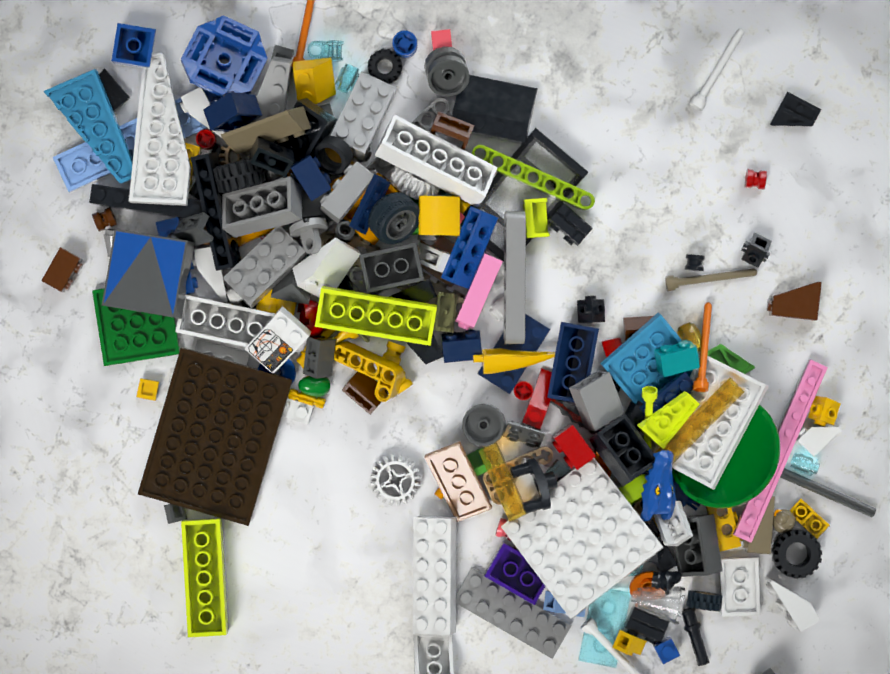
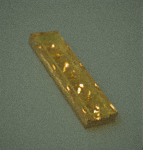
[479,443,528,522]

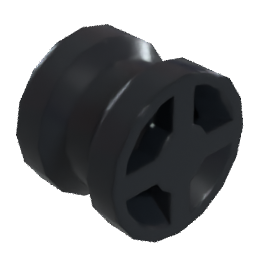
[685,254,705,271]

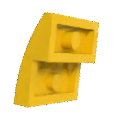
[419,196,460,236]

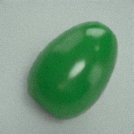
[298,376,330,397]

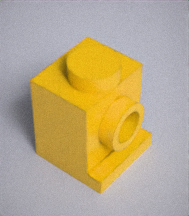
[612,630,647,656]

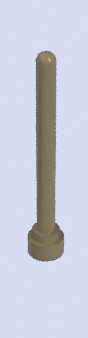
[665,268,757,291]

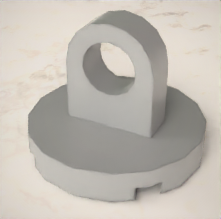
[289,217,328,254]

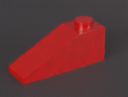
[522,368,552,429]

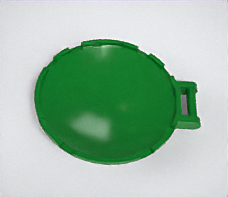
[672,404,780,508]

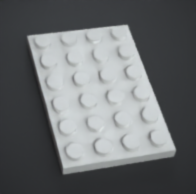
[651,356,769,490]

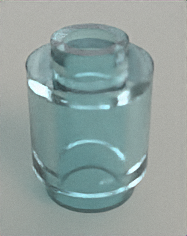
[335,63,360,93]
[790,452,820,477]

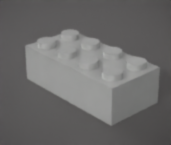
[330,71,396,160]
[222,176,302,238]
[223,226,307,308]

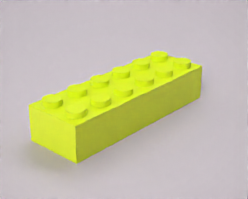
[315,286,437,346]
[181,518,228,637]

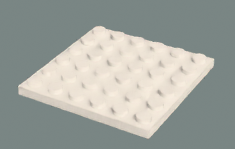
[501,458,664,619]

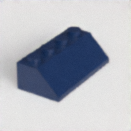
[547,322,599,403]

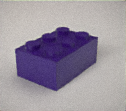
[484,541,546,605]

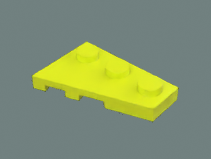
[637,391,700,449]

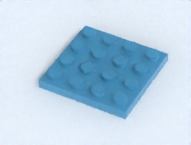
[600,312,693,403]

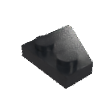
[770,91,822,126]

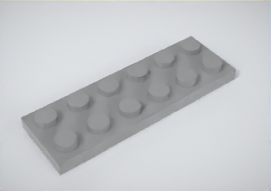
[456,568,572,659]

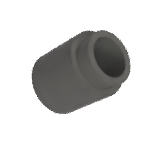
[335,221,355,243]

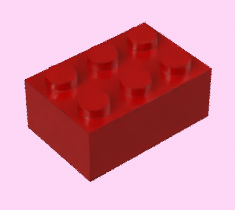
[551,423,596,470]

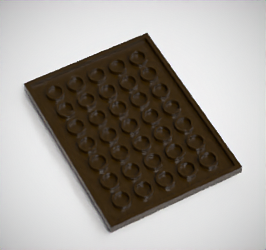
[138,347,293,526]

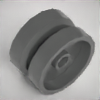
[424,46,470,97]
[462,404,506,446]

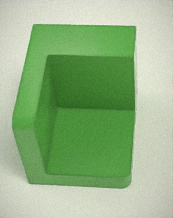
[467,447,493,476]

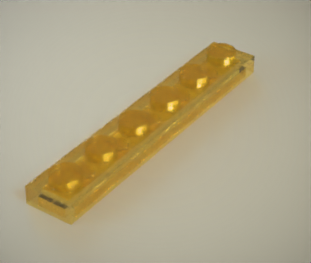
[655,377,745,463]

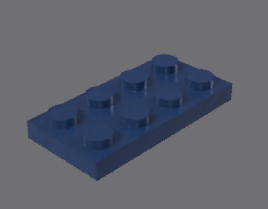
[477,314,550,394]

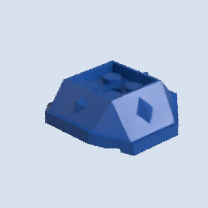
[181,15,268,97]

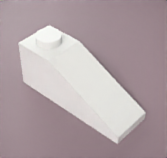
[180,87,226,138]
[192,247,229,303]

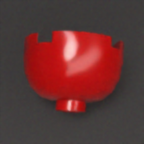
[297,300,324,337]

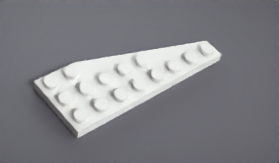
[129,53,191,206]

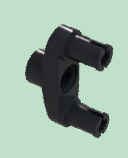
[510,458,558,514]

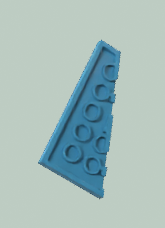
[43,69,133,184]

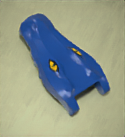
[641,450,676,521]

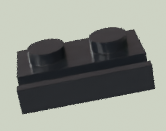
[99,68,130,112]

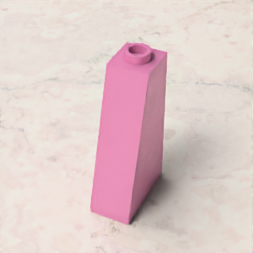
[455,254,503,330]

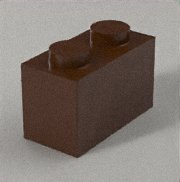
[41,247,83,292]

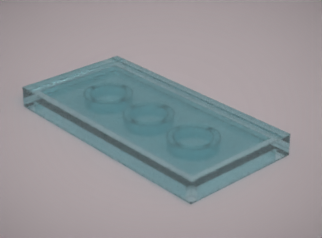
[578,588,631,668]

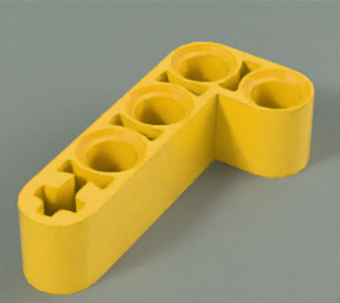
[334,341,404,402]

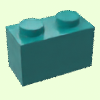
[654,340,700,377]

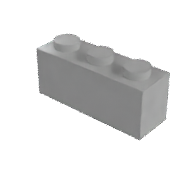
[320,161,374,224]

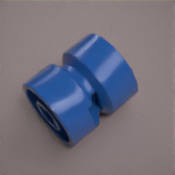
[392,30,418,59]

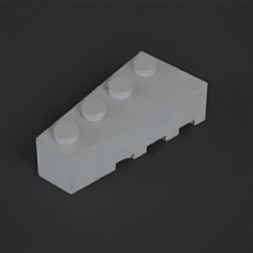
[250,56,293,124]

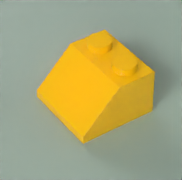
[293,57,336,104]

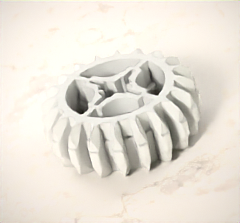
[389,166,440,200]
[370,454,421,506]

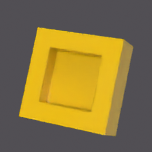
[136,378,160,401]

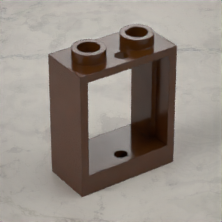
[430,111,475,151]

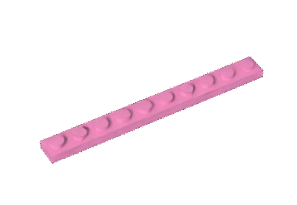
[733,359,828,543]

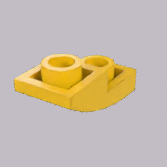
[790,499,830,539]

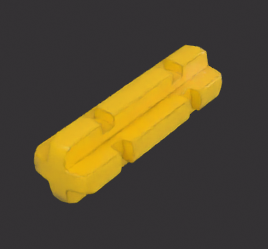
[288,389,326,409]

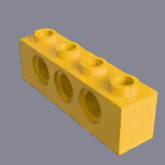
[706,506,743,552]

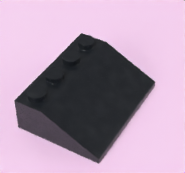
[452,75,538,145]

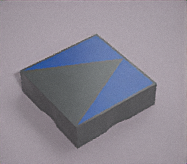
[102,229,195,319]

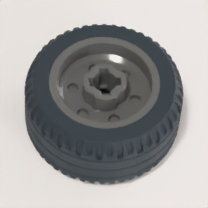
[368,192,420,245]

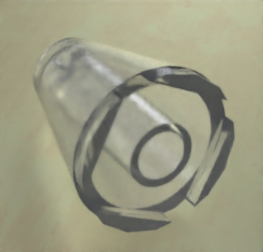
[631,586,685,625]

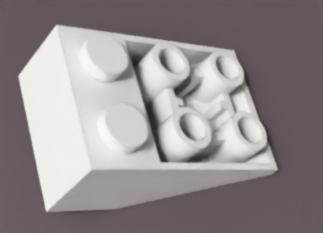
[765,577,821,632]

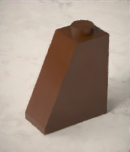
[766,282,822,321]

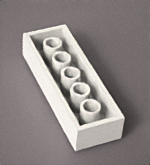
[374,115,498,208]
[175,295,298,347]
[413,516,456,635]

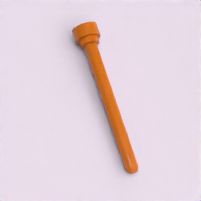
[292,0,315,69]
[693,302,712,392]

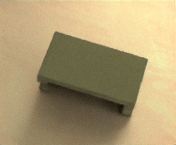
[434,292,458,333]

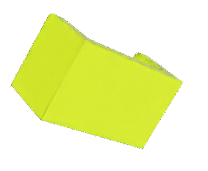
[523,198,550,238]

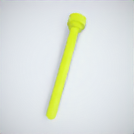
[642,386,658,471]

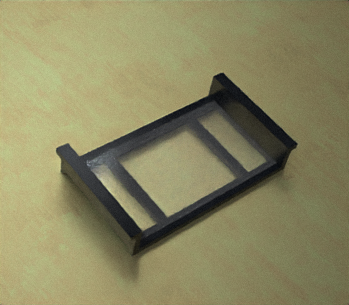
[460,128,588,262]

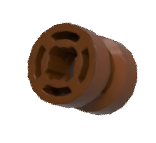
[92,207,117,232]

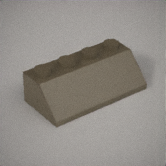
[221,106,311,156]

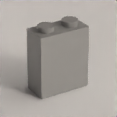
[569,370,625,432]

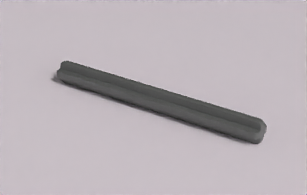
[780,468,876,517]

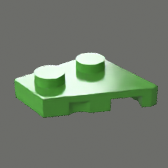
[708,344,755,374]

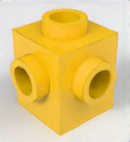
[808,396,841,427]

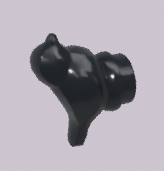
[651,571,682,595]

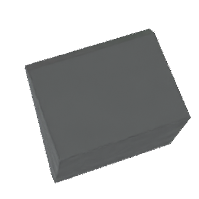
[271,270,311,305]

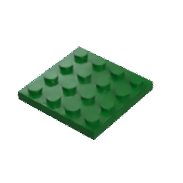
[92,289,180,366]

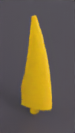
[473,348,555,374]

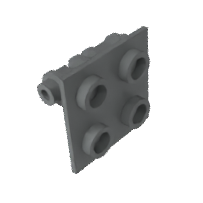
[503,420,546,448]

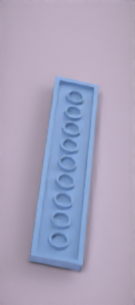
[53,89,222,192]

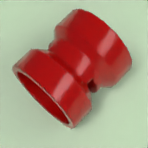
[196,130,217,150]
[745,169,767,190]
[514,381,533,400]

